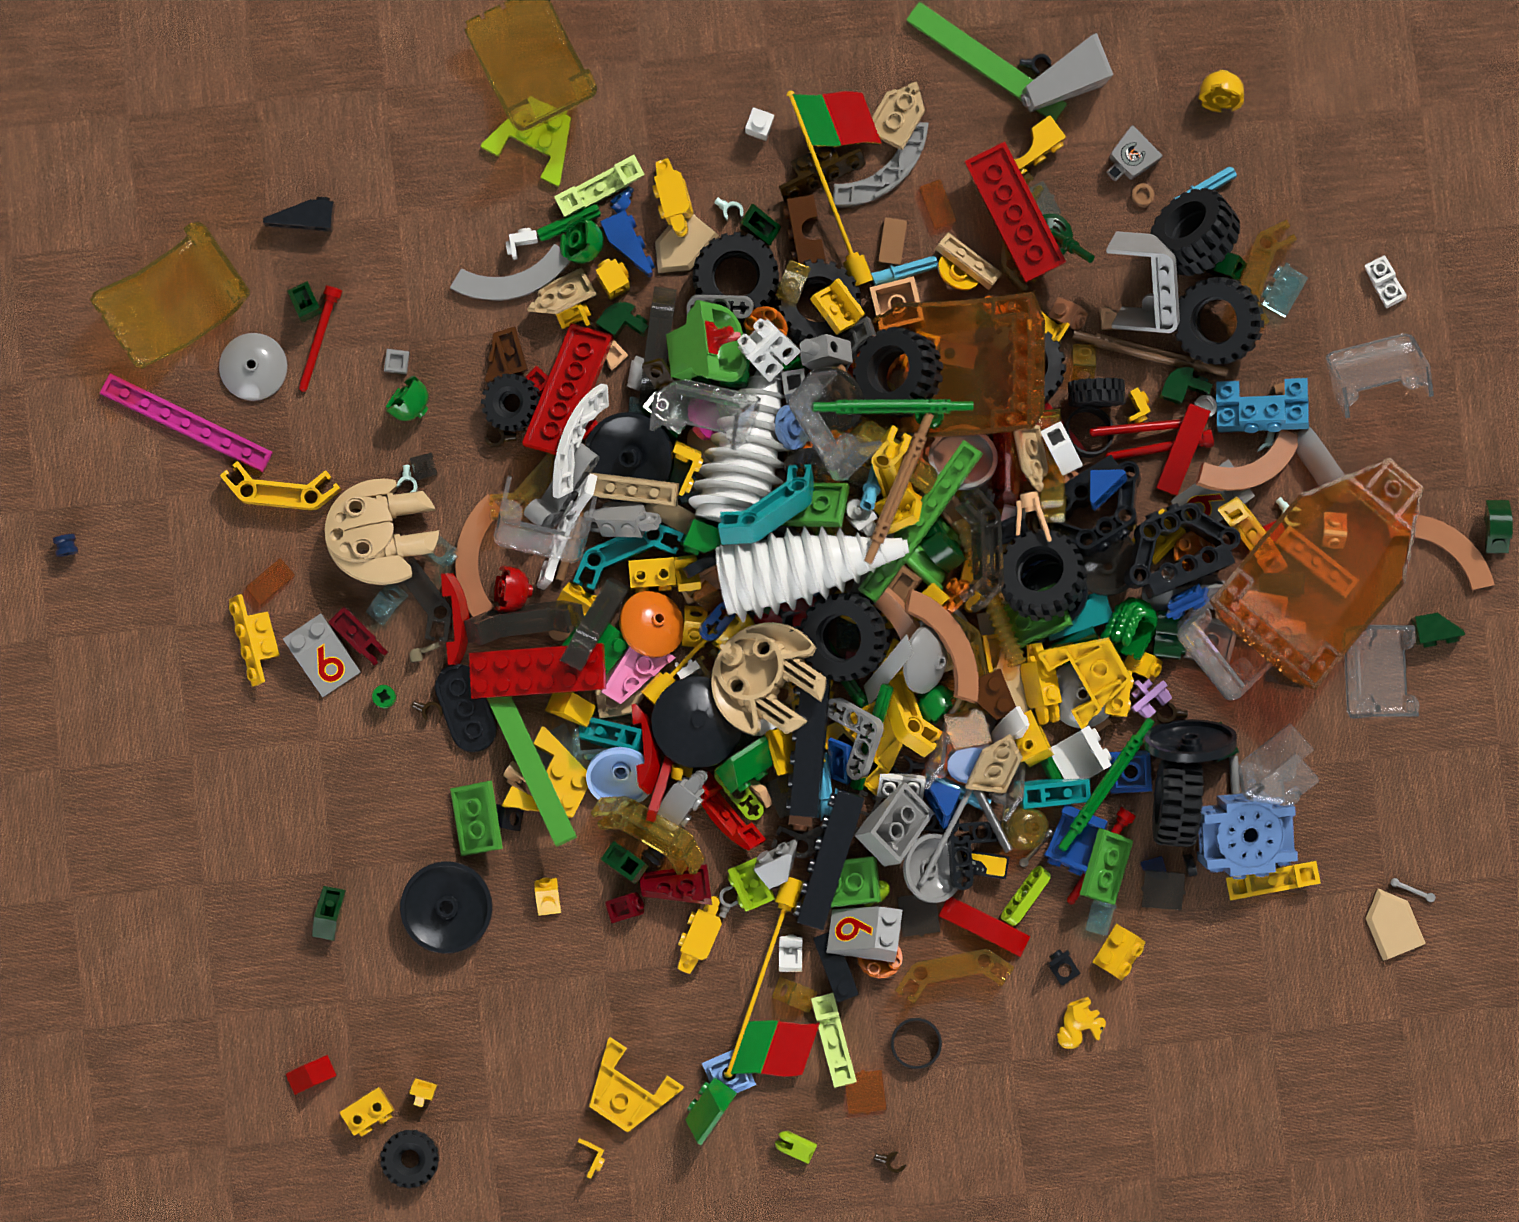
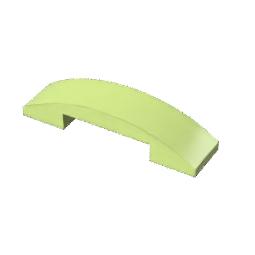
[554,155,645,217]
[811,993,857,1088]

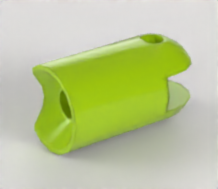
[775,1131,818,1164]

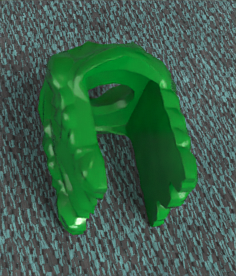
[1100,597,1158,660]

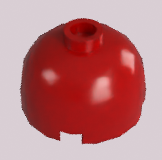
[494,566,533,612]

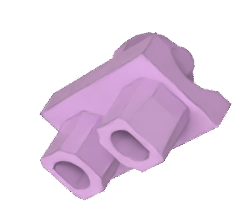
[1130,679,1172,719]

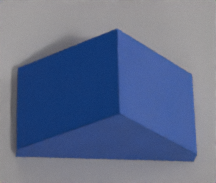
[1090,469,1127,511]
[828,738,853,785]
[924,780,961,829]

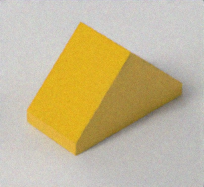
[545,692,596,727]

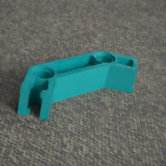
[718,464,814,545]
[573,524,684,592]

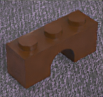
[783,194,826,266]

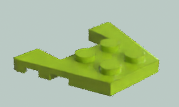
[481,97,571,188]

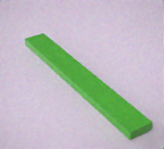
[906,2,1067,121]
[857,440,983,603]
[487,696,577,847]

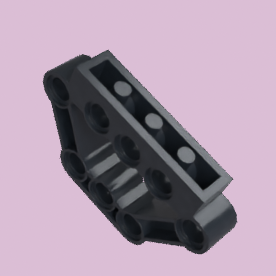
[1032,455,1141,557]
[1124,503,1241,599]

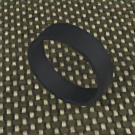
[1063,406,1114,458]
[891,1018,942,1069]

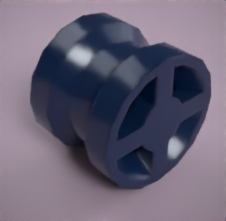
[52,534,79,557]

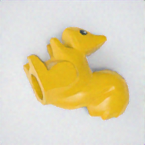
[1057,997,1106,1049]

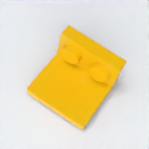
[672,441,704,496]
[765,728,826,776]

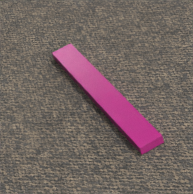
[100,373,273,473]

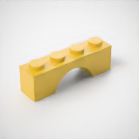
[1014,115,1066,176]

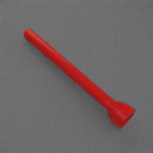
[299,285,343,392]
[1089,417,1183,437]
[1105,429,1214,460]
[1067,807,1136,905]

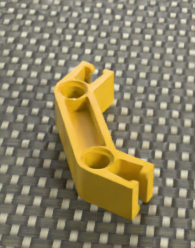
[871,425,923,500]
[220,461,342,511]
[873,638,942,757]

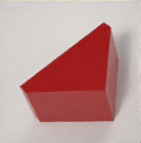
[285,1055,337,1095]

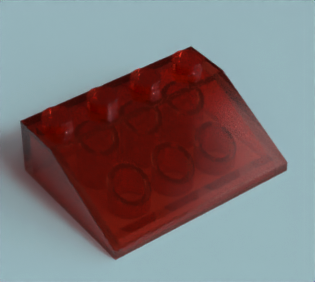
[991,402,1026,510]

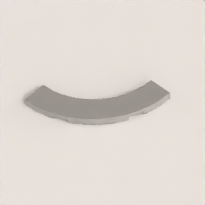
[833,122,928,207]
[450,244,571,301]

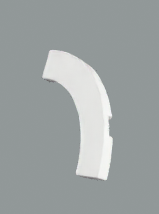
[553,384,609,498]
[537,473,598,590]

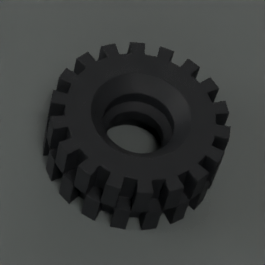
[481,374,540,432]
[1068,378,1126,408]
[380,1130,439,1188]

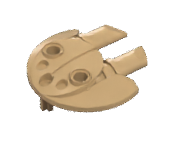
[325,479,439,585]
[711,623,826,735]

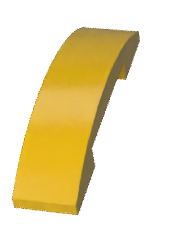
[1218,497,1288,573]
[1226,861,1321,901]

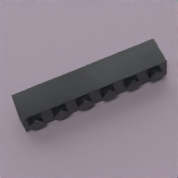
[786,679,831,818]
[793,788,865,930]

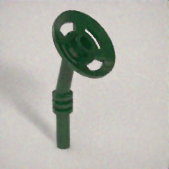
[1043,213,1095,263]

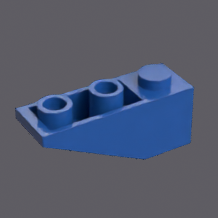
[600,211,655,277]

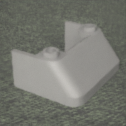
[1106,231,1180,333]

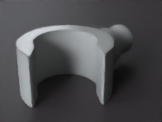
[719,886,738,918]

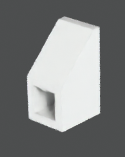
[1040,421,1083,476]

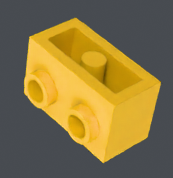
[596,259,630,300]
[628,557,676,593]
[1014,710,1054,767]
[339,1087,395,1137]

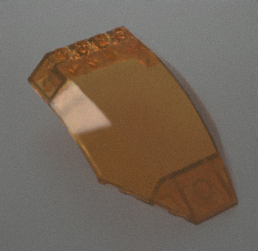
[818,292,1045,437]
[1210,458,1424,690]

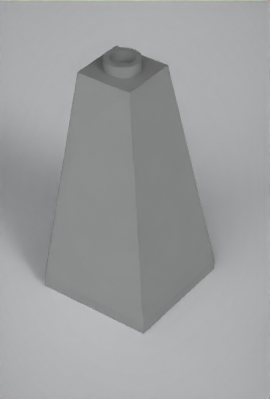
[1021,33,1113,112]

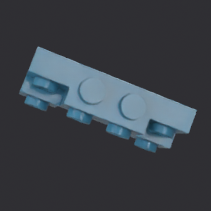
[1216,378,1309,433]

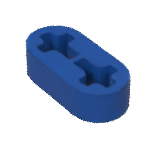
[699,602,736,641]

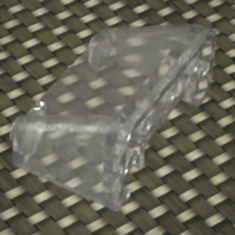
[1344,625,1419,719]

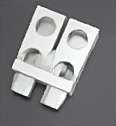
[737,318,801,382]

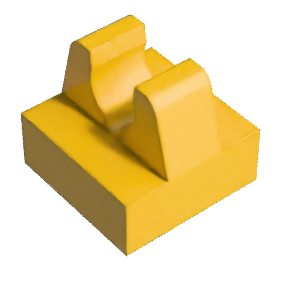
[409,1078,437,1108]

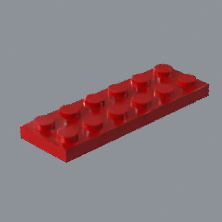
[964,141,1066,283]
[522,323,614,455]
[469,643,607,699]

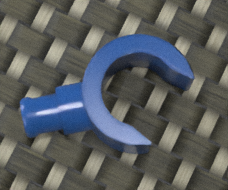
[611,186,634,214]

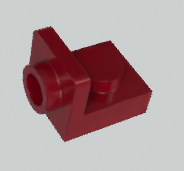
[605,892,644,924]

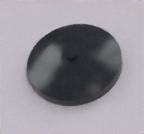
[585,412,674,503]
[651,677,742,769]
[1145,719,1237,762]
[400,861,493,954]

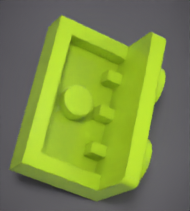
[728,857,776,912]

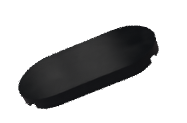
[435,664,497,753]

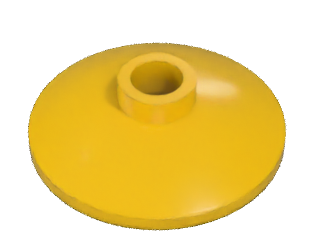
[938,256,979,290]

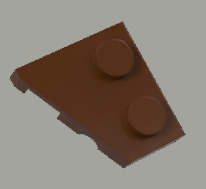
[485,326,529,383]
[976,668,1016,720]

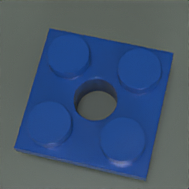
[1166,584,1209,620]
[1109,751,1152,794]

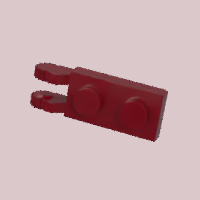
[328,606,388,666]

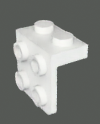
[1051,726,1112,779]

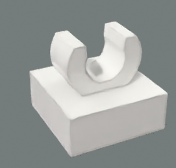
[675,656,704,680]

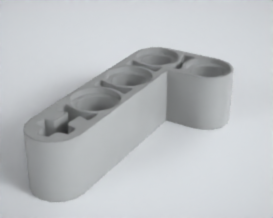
[524,443,599,529]

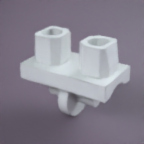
[845,499,878,537]

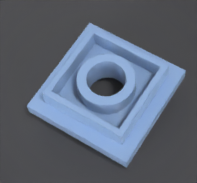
[702,1049,756,1093]

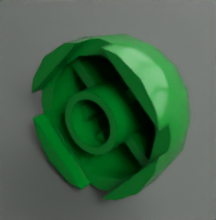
[560,217,603,264]
[385,376,429,421]
[916,685,959,724]

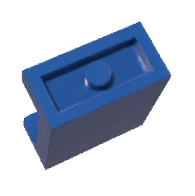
[1044,804,1108,876]

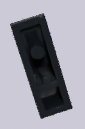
[263,196,335,232]
[813,932,859,1003]

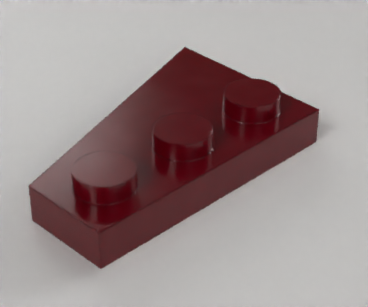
[640,864,712,905]

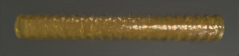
[952,516,1027,668]

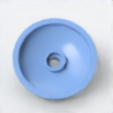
[586,747,649,807]

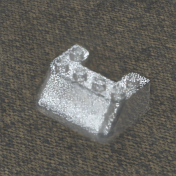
[789,370,882,481]
[1176,592,1275,701]

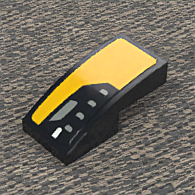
[962,851,1009,879]

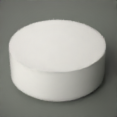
[1194,395,1217,418]

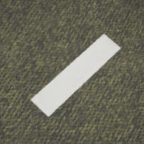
[864,634,913,704]

